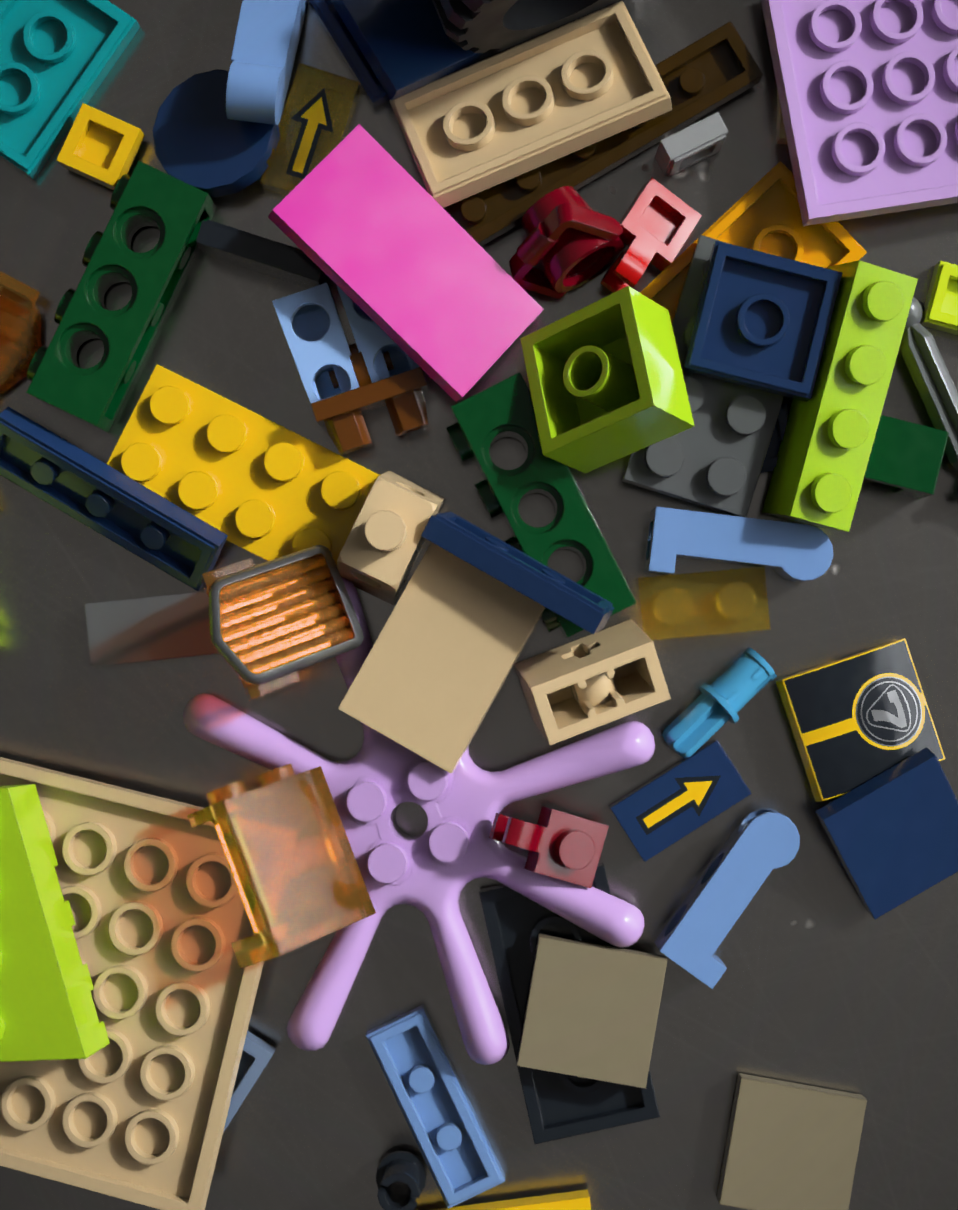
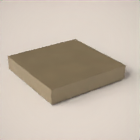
[517,934,668,1089]
[717,1073,867,1210]

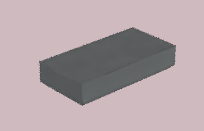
[84,591,220,667]

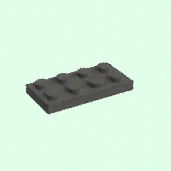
[622,235,784,517]

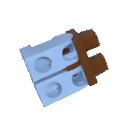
[272,283,428,455]

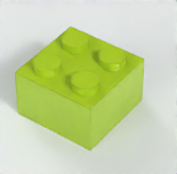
[520,286,695,474]

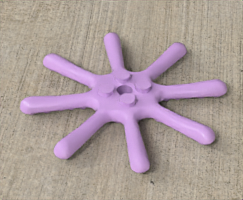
[183,577,655,1065]

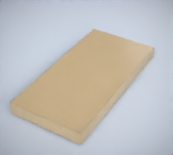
[389,0,672,208]

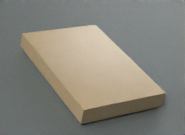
[338,542,546,773]

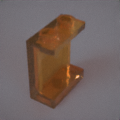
[187,764,376,968]

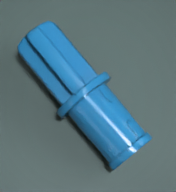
[662,647,777,758]

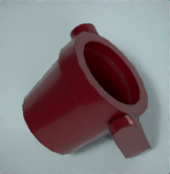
[509,186,624,299]

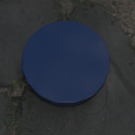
[152,69,280,198]

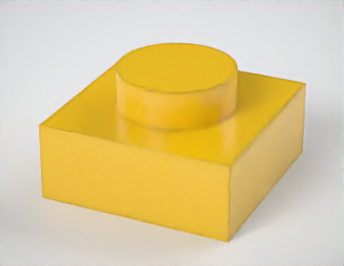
[56,103,145,190]

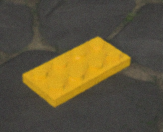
[107,364,379,586]

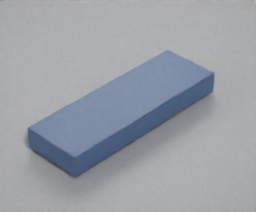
[366,1004,505,1209]

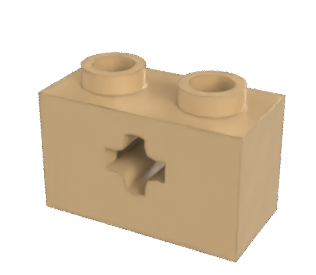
[514,619,671,745]

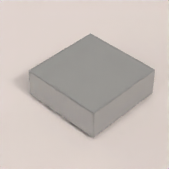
[655,112,728,177]

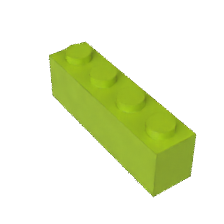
[762,260,918,532]

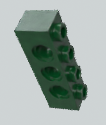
[26,160,217,433]
[446,372,637,638]

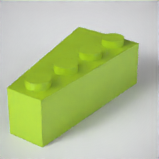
[0,784,110,1062]

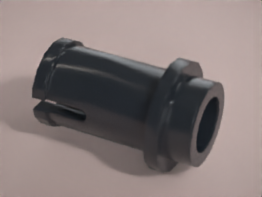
[376,1151,427,1210]

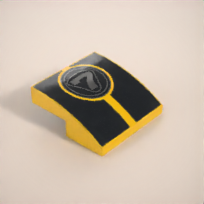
[776,638,945,802]

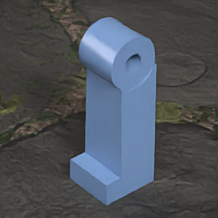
[226,0,308,125]
[644,506,833,582]
[654,808,800,989]

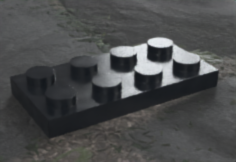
[479,862,660,1145]

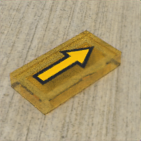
[260,63,361,195]

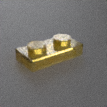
[636,566,770,640]

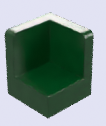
[864,415,949,499]

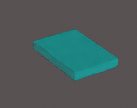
[0,0,140,180]

